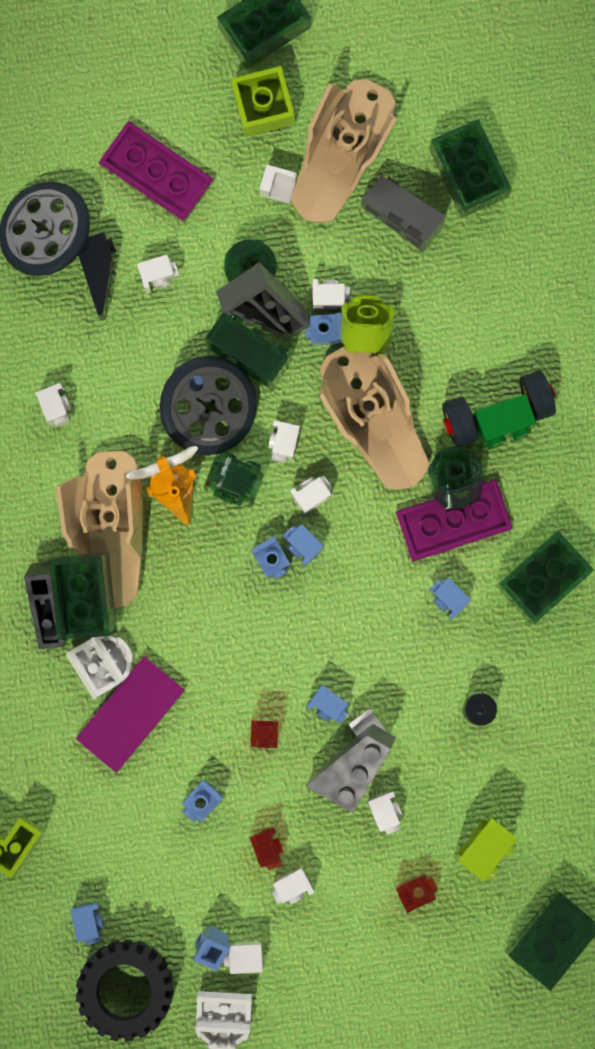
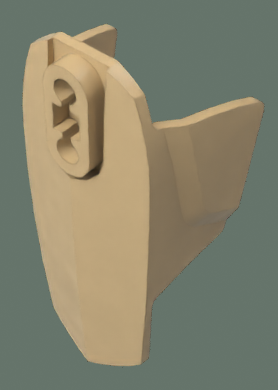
[290,79,397,223]
[319,347,430,489]
[56,451,143,609]

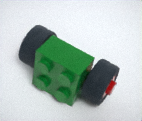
[442,370,556,450]

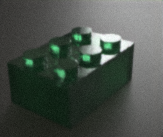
[217,0,311,69]
[429,119,512,218]
[205,313,290,391]
[496,531,594,625]
[49,552,117,640]
[505,889,595,991]

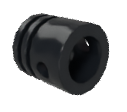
[463,693,497,726]

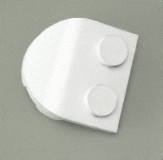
[66,633,133,700]
[195,991,252,1049]

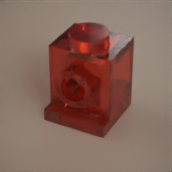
[250,720,279,748]
[249,826,284,870]
[395,873,438,913]

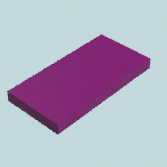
[98,121,214,223]
[395,479,513,562]
[76,656,185,773]

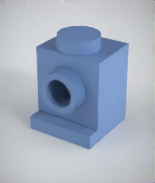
[305,313,342,346]
[283,524,324,567]
[251,536,290,580]
[429,578,471,620]
[307,685,349,724]
[182,779,224,822]
[70,902,104,945]
[193,926,230,971]

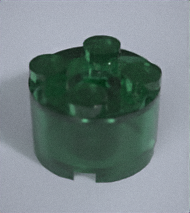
[224,239,277,284]
[428,446,483,509]
[203,452,264,507]

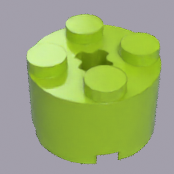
[340,295,395,354]

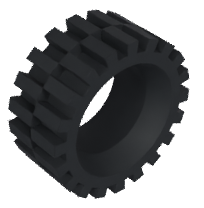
[76,940,174,1042]

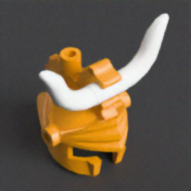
[126,446,198,525]

